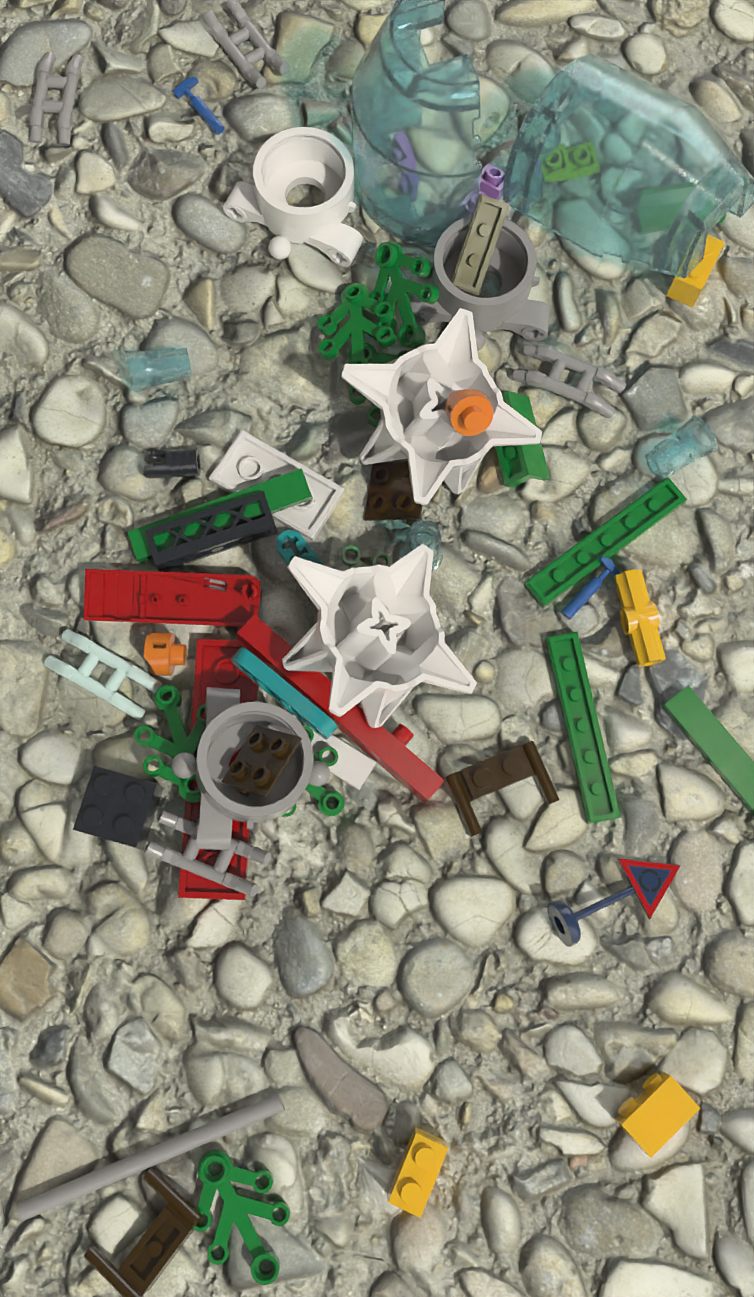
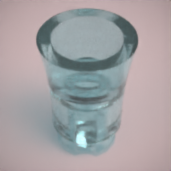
[125,347,192,393]
[645,416,718,479]
[400,520,443,572]

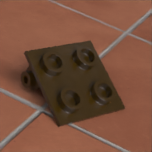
[364,461,423,526]
[221,725,302,797]

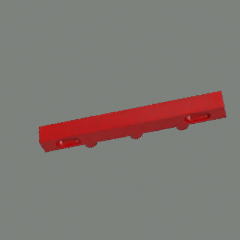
[237,614,445,803]

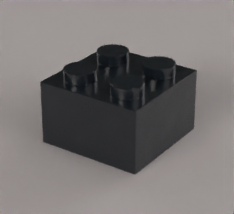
[73,766,164,851]

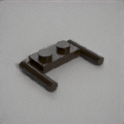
[445,741,560,837]
[84,1168,203,1297]

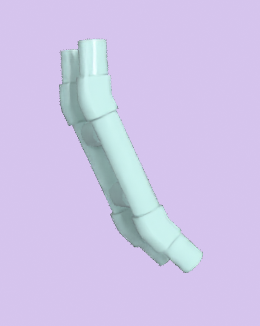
[44,629,163,721]

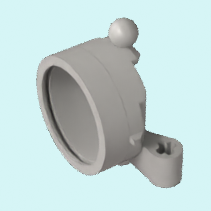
[407,216,551,351]
[171,687,330,850]

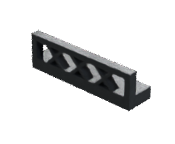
[144,491,278,572]

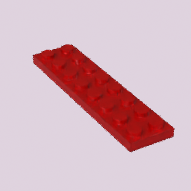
[178,639,259,901]

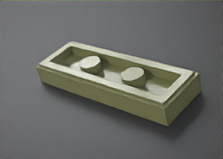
[450,194,510,295]

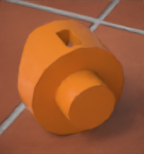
[445,389,493,436]
[144,632,187,676]

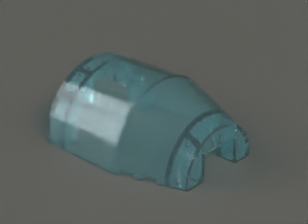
[351,0,482,248]
[503,54,754,278]

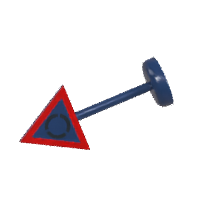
[547,858,680,947]

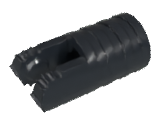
[143,449,201,479]

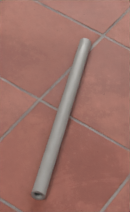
[17,1093,285,1221]

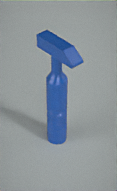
[173,77,225,135]
[561,556,621,620]

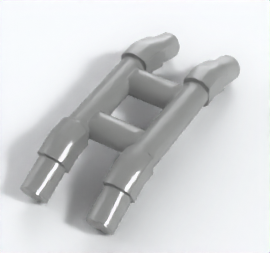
[203,0,290,88]
[30,52,83,146]
[513,344,626,418]
[144,810,271,897]

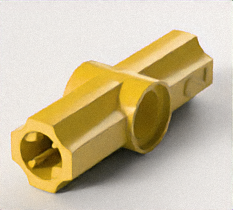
[614,569,666,667]

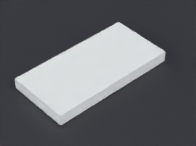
[209,430,345,542]

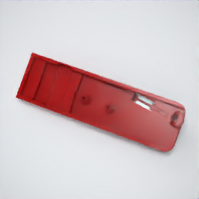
[84,569,262,627]

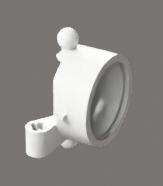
[223,127,363,267]

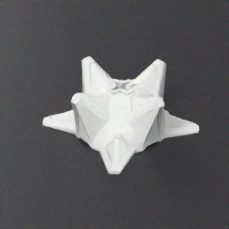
[341,308,542,505]
[282,544,477,728]

